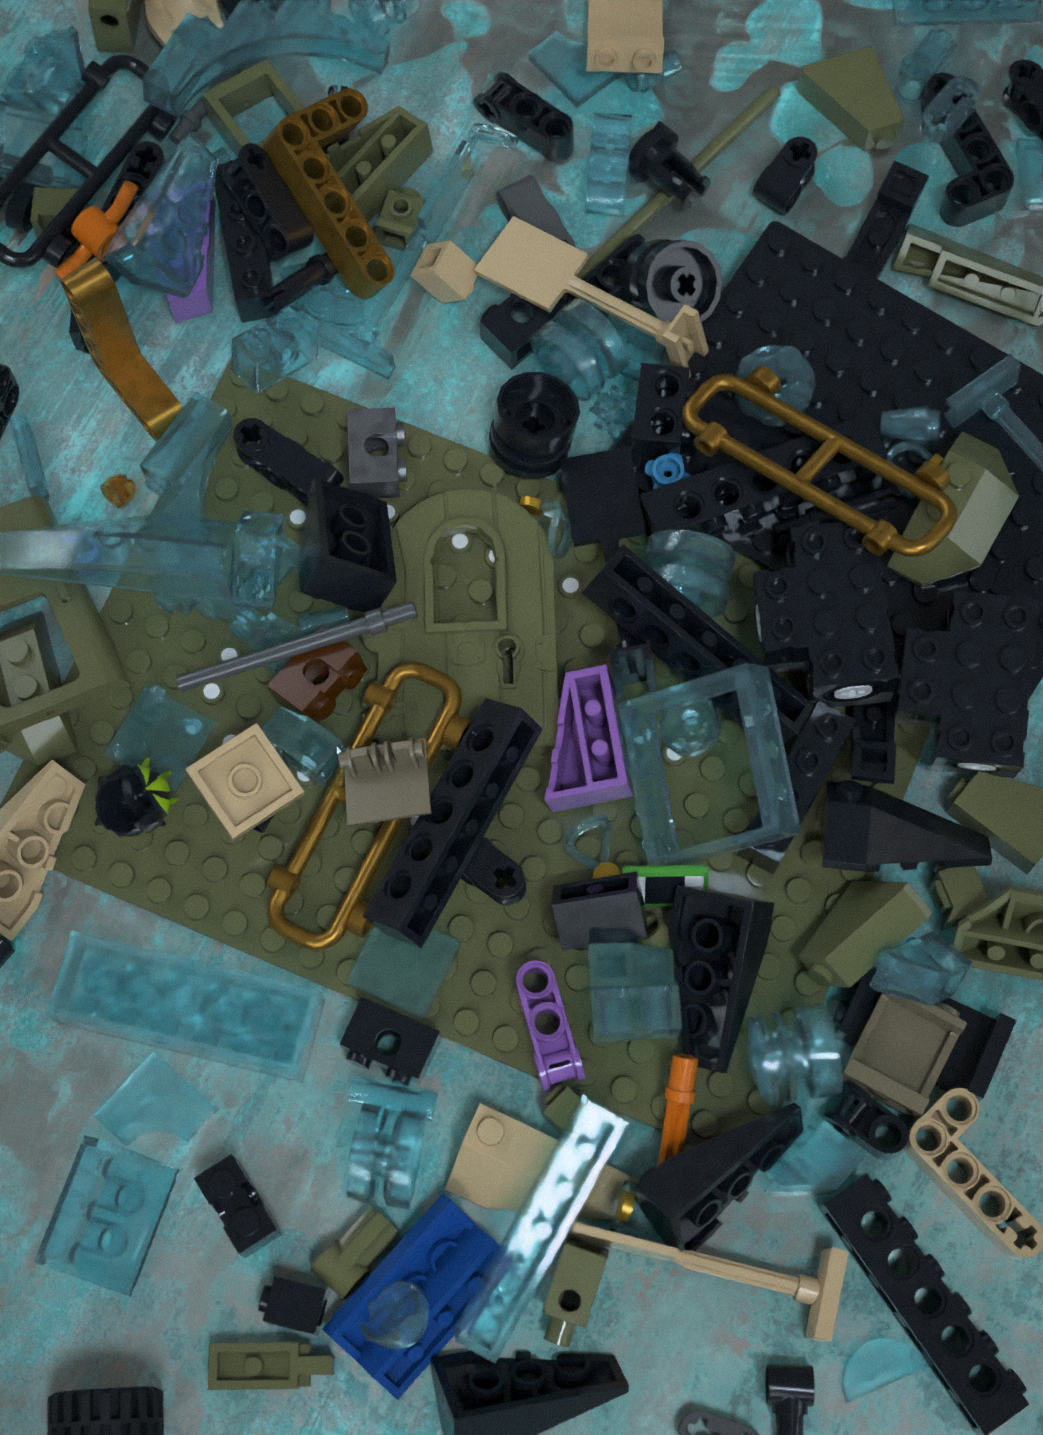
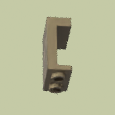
[838,982,967,1121]

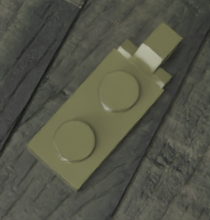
[208,1342,335,1390]

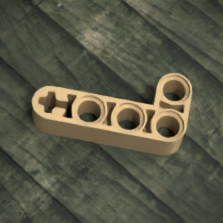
[904,1088,1043,1261]

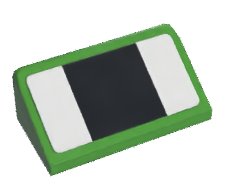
[621,865,708,907]

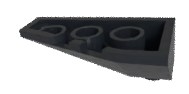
[820,780,992,872]
[431,1350,629,1435]

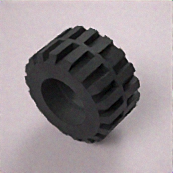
[47,1386,164,1435]

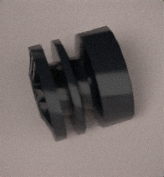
[488,372,580,479]

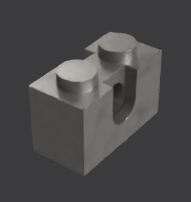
[347,407,407,498]

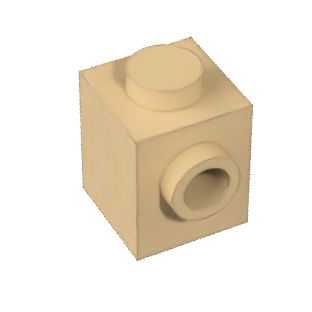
[410,240,478,303]

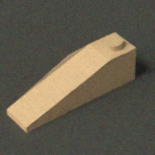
[445,1104,639,1222]

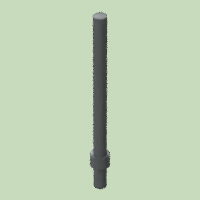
[176,601,418,692]

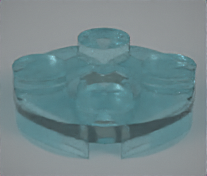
[735,345,815,426]

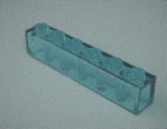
[454,1094,628,1363]

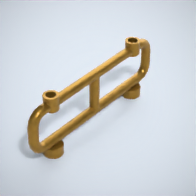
[682,366,957,557]
[266,661,472,951]

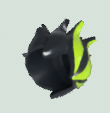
[94,757,178,837]

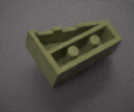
[305,106,434,222]

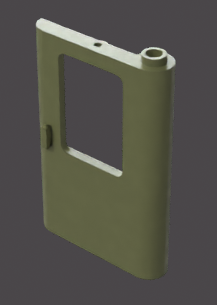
[0,496,131,753]

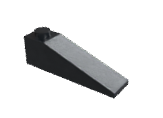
[669,885,775,1073]
[635,1102,804,1251]

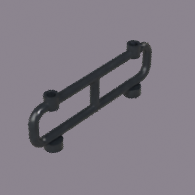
[0,54,178,269]

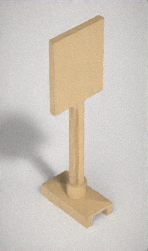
[474,216,709,378]
[563,1222,849,1342]

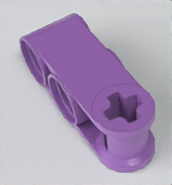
[516,960,585,1091]

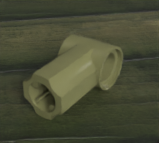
[311,1205,399,1300]

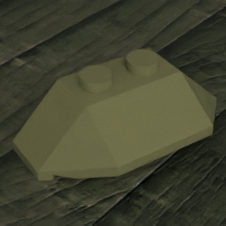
[886,431,1019,587]
[0,611,79,769]
[948,886,1043,981]

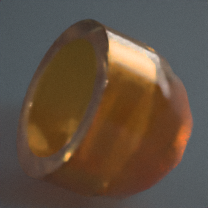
[100,473,136,509]

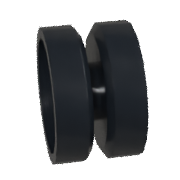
[620,239,723,323]

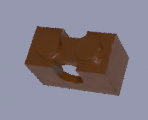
[267,625,367,729]

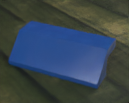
[322,1194,517,1400]

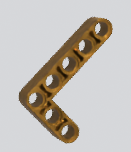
[263,88,395,299]
[60,257,189,442]

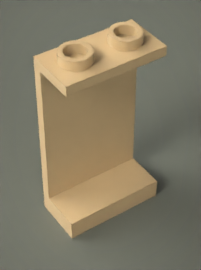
[586,0,664,73]

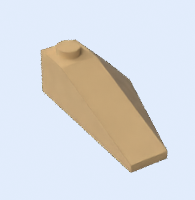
[0,760,85,942]

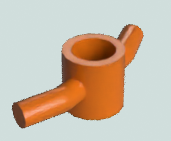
[53,181,138,280]

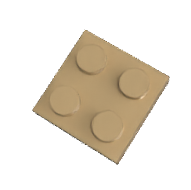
[185,723,304,841]

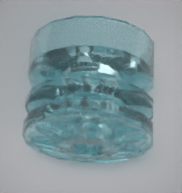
[747,1003,843,1108]

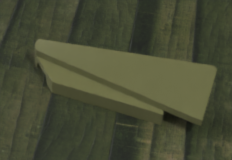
[893,224,1043,326]

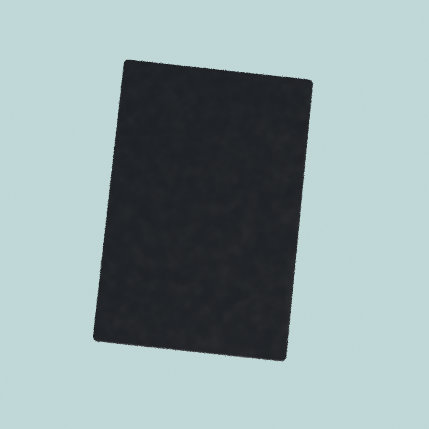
[614,221,1043,695]

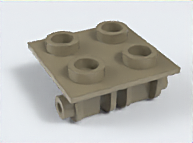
[338,737,432,826]

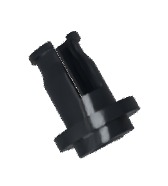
[628,121,711,209]

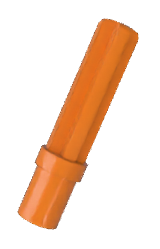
[657,1053,699,1167]

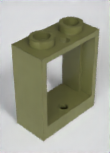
[202,59,304,165]

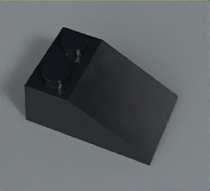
[298,477,397,612]

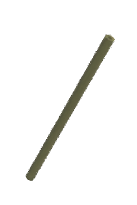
[576,85,781,279]

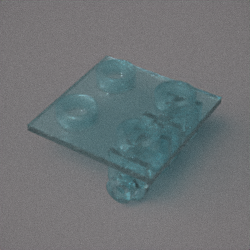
[103,684,217,793]

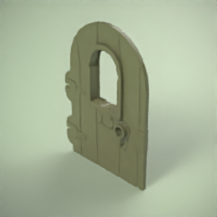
[360,489,559,752]

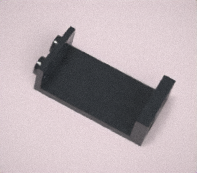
[831,963,1017,1102]

